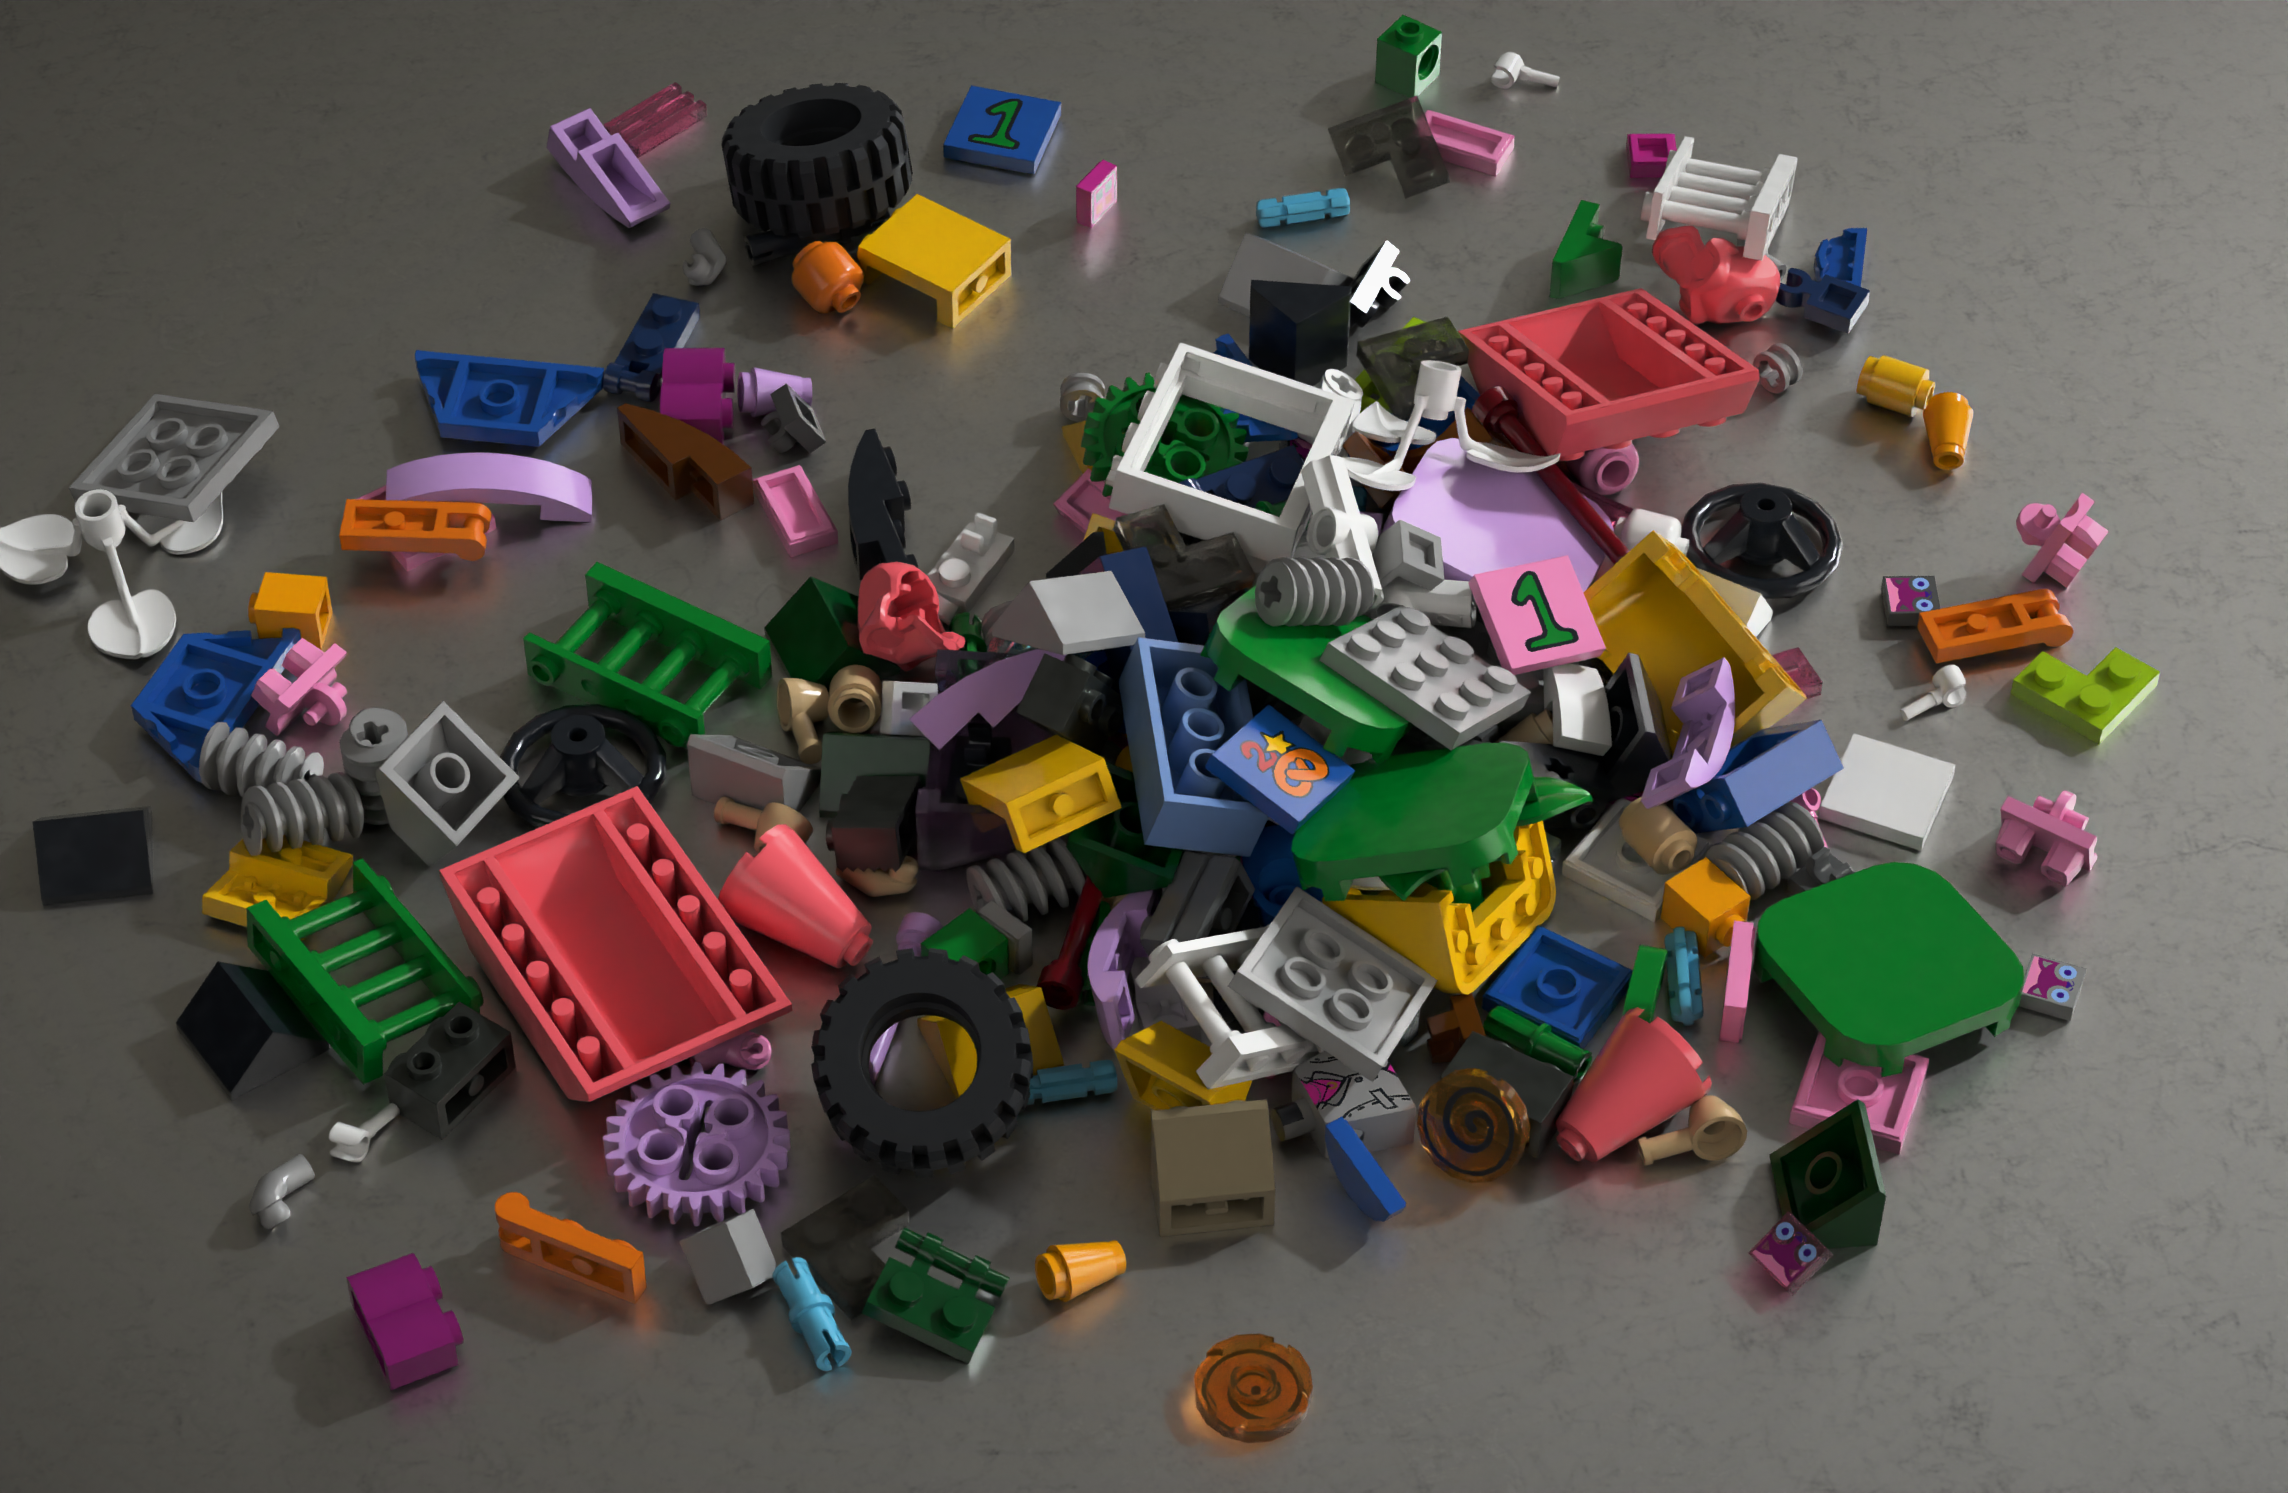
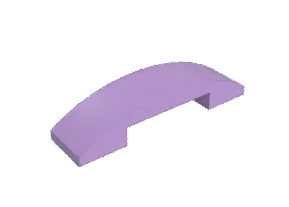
[386,453,592,522]
[1641,657,1735,809]
[1088,889,1161,1050]

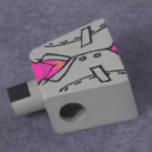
[1271,1051,1416,1159]

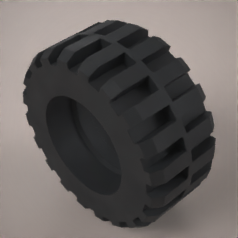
[721,83,913,237]
[811,948,1033,1177]

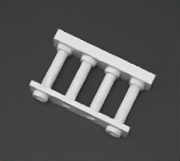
[1641,136,1798,261]
[1135,924,1325,1090]

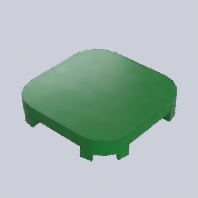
[1200,585,1415,763]
[1291,742,1538,901]
[1753,862,2024,1077]

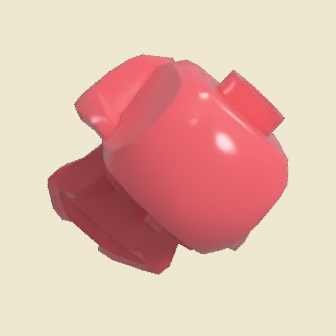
[1652,226,1780,325]
[858,562,965,672]

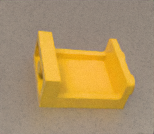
[857,194,1011,329]
[960,735,1122,853]

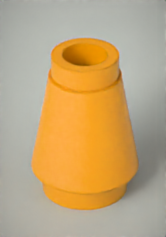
[1923,392,1973,470]
[1035,1240,1126,1302]

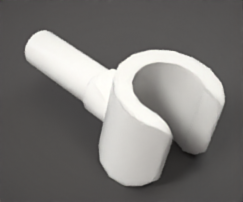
[1491,52,1560,89]
[1900,665,1966,721]
[329,1103,400,1163]

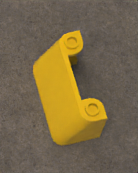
[1583,530,1807,756]
[1322,821,1556,995]

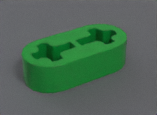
[1622,944,1668,1023]

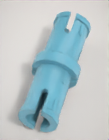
[772,1257,852,1371]

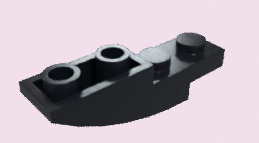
[848,428,919,581]

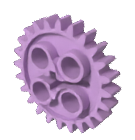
[603,1062,791,1226]

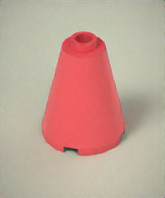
[718,824,873,969]
[1555,1007,1712,1162]

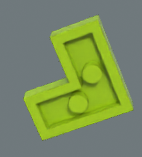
[2011,647,2160,744]

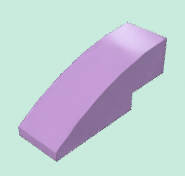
[546,108,671,228]
[909,649,1066,750]

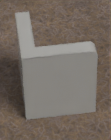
[1372,520,1445,591]
[679,1209,777,1304]

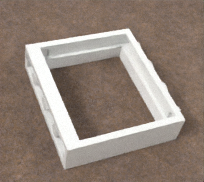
[1105,342,1355,562]

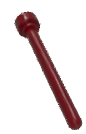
[1472,386,1630,565]
[1036,876,1103,1010]

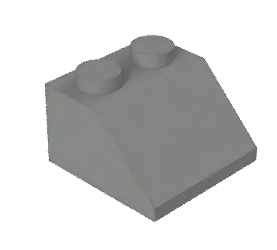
[375,701,520,867]

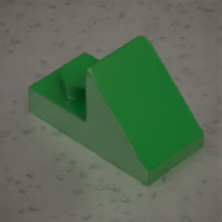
[1549,200,1623,299]

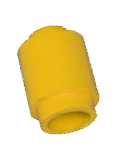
[1857,355,1935,417]

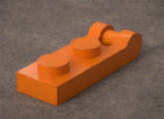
[339,499,492,561]
[1917,589,2074,664]
[495,1192,647,1304]

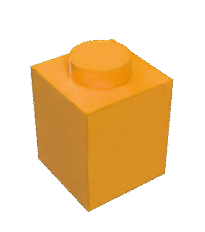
[248,572,333,650]
[1660,857,1751,958]

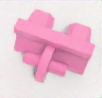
[2016,493,2109,588]
[251,638,347,736]
[1995,790,2097,886]

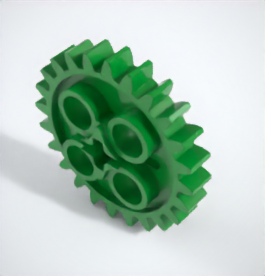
[1081,373,1249,497]

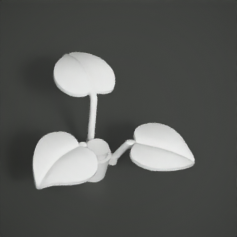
[1342,360,1561,491]
[0,489,223,659]

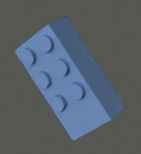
[1118,637,1269,857]

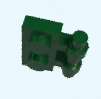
[862,1227,1010,1364]

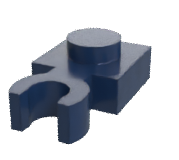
[1776,268,1870,334]

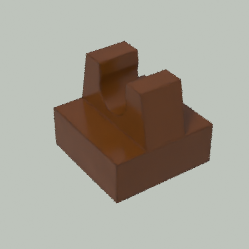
[1427,993,1486,1063]

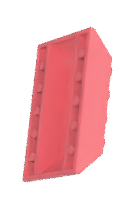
[1458,288,1760,461]
[439,786,793,1102]

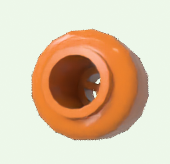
[792,241,864,314]

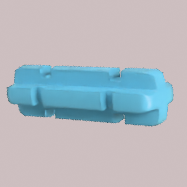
[1256,188,1350,228]
[1664,927,1704,1026]
[1027,1059,1118,1105]

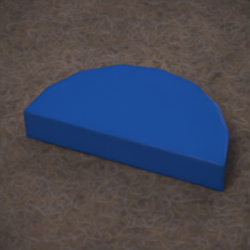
[1814,228,1867,287]
[1325,1117,1406,1222]

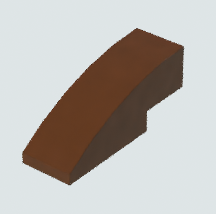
[617,403,754,521]

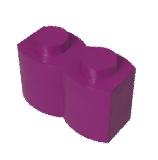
[660,348,736,444]
[346,1253,464,1390]

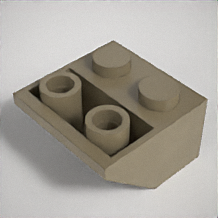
[1151,1099,1276,1237]

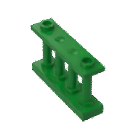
[523,562,772,750]
[246,858,484,1085]

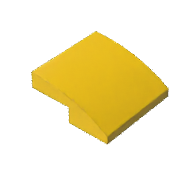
[202,835,353,941]

